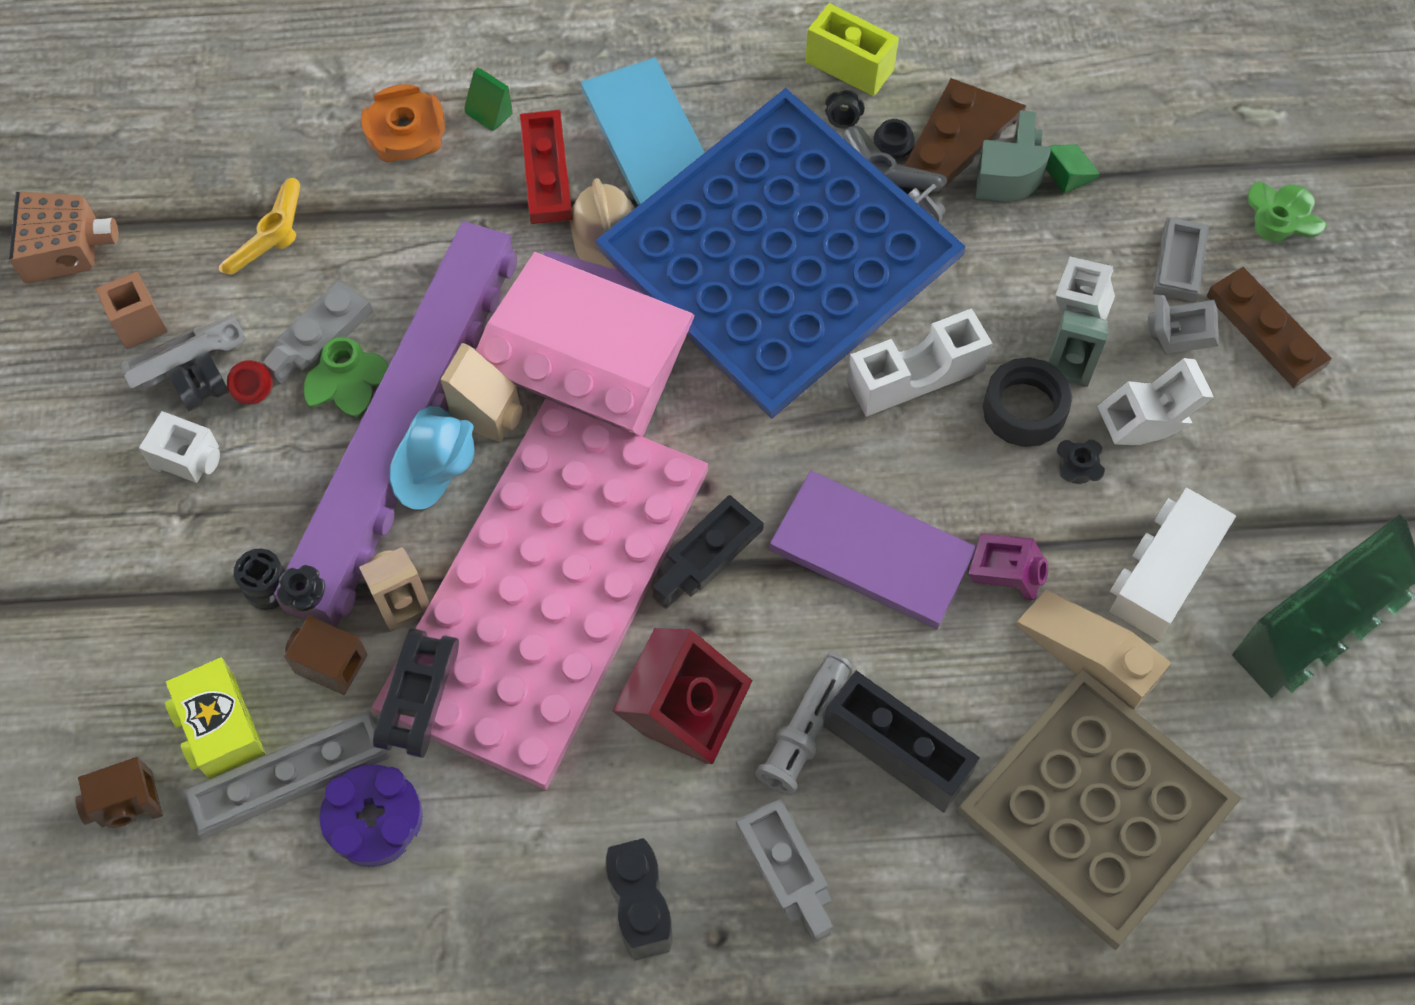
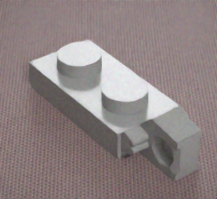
[262,279,372,385]
[120,314,246,389]
[736,798,833,943]

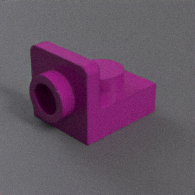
[969,534,1048,600]

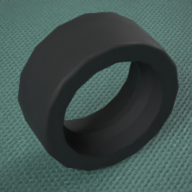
[982,357,1073,447]

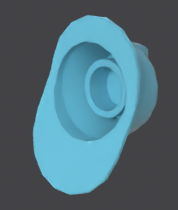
[390,406,475,509]

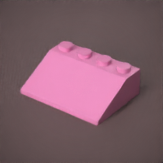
[476,252,695,437]

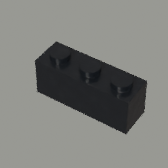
[823,670,980,813]

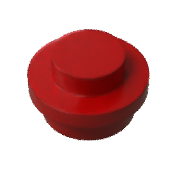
[227,360,273,405]

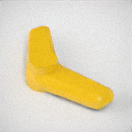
[219,178,300,275]

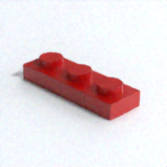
[520,110,573,224]

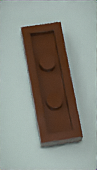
[1206,267,1332,388]

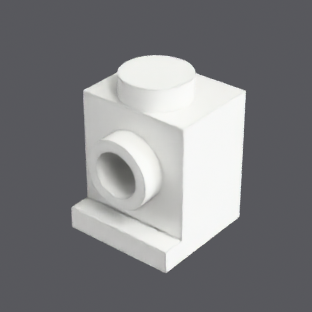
[1055,257,1115,320]
[139,411,220,483]

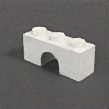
[847,308,993,417]

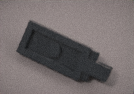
[652,495,764,609]

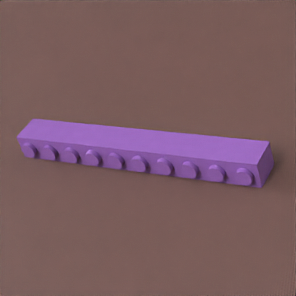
[274,221,517,627]

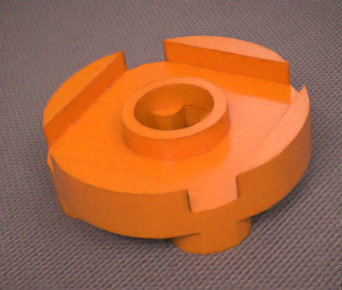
[361,84,445,162]

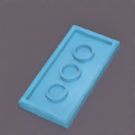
[581,57,705,206]

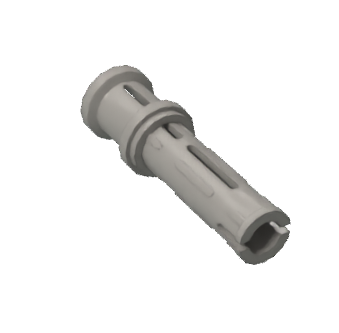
[755,652,853,795]

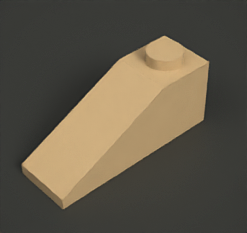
[1016,590,1171,710]

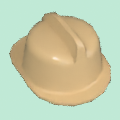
[570,178,635,270]

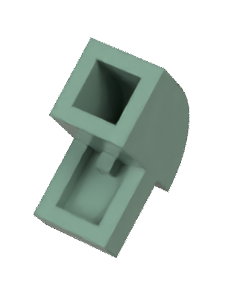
[975,110,1051,202]

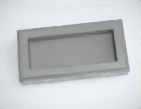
[1153,217,1210,303]

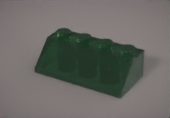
[1232,514,1415,699]

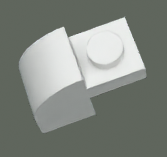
[1097,358,1214,445]

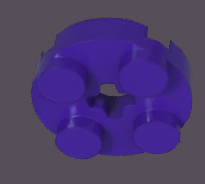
[320,764,423,867]

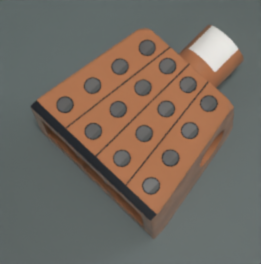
[9,192,118,283]

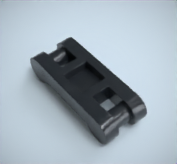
[373,628,459,758]

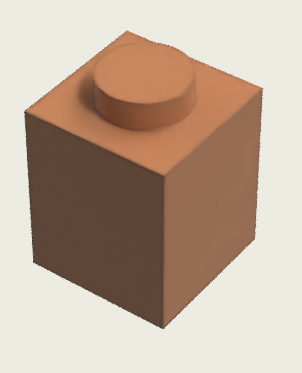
[95,271,168,350]

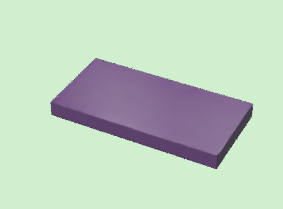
[769,470,977,630]

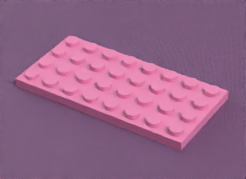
[371,398,708,791]

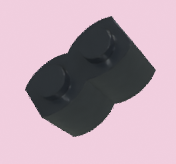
[606,838,672,961]

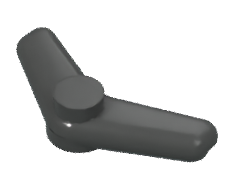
[843,126,947,192]

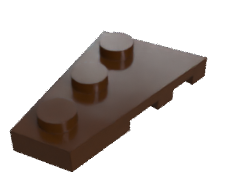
[905,78,1026,191]

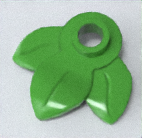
[1247,181,1327,242]
[304,337,389,417]

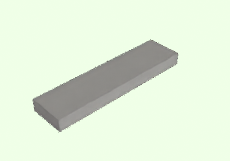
[183,710,389,840]

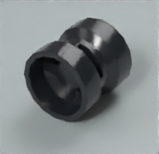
[167,352,229,412]
[233,548,285,610]

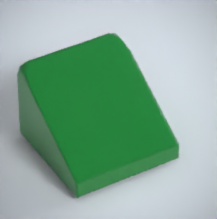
[464,67,513,131]
[1046,144,1100,194]

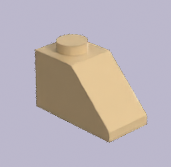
[441,343,523,443]
[359,547,430,631]

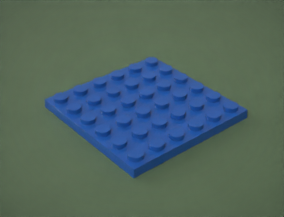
[595,88,965,419]

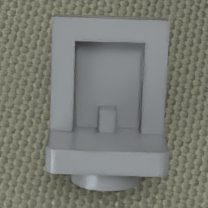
[1148,295,1219,354]

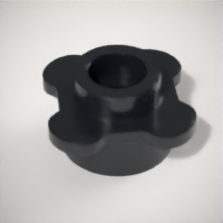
[1057,440,1105,484]

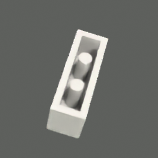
[1109,487,1236,641]

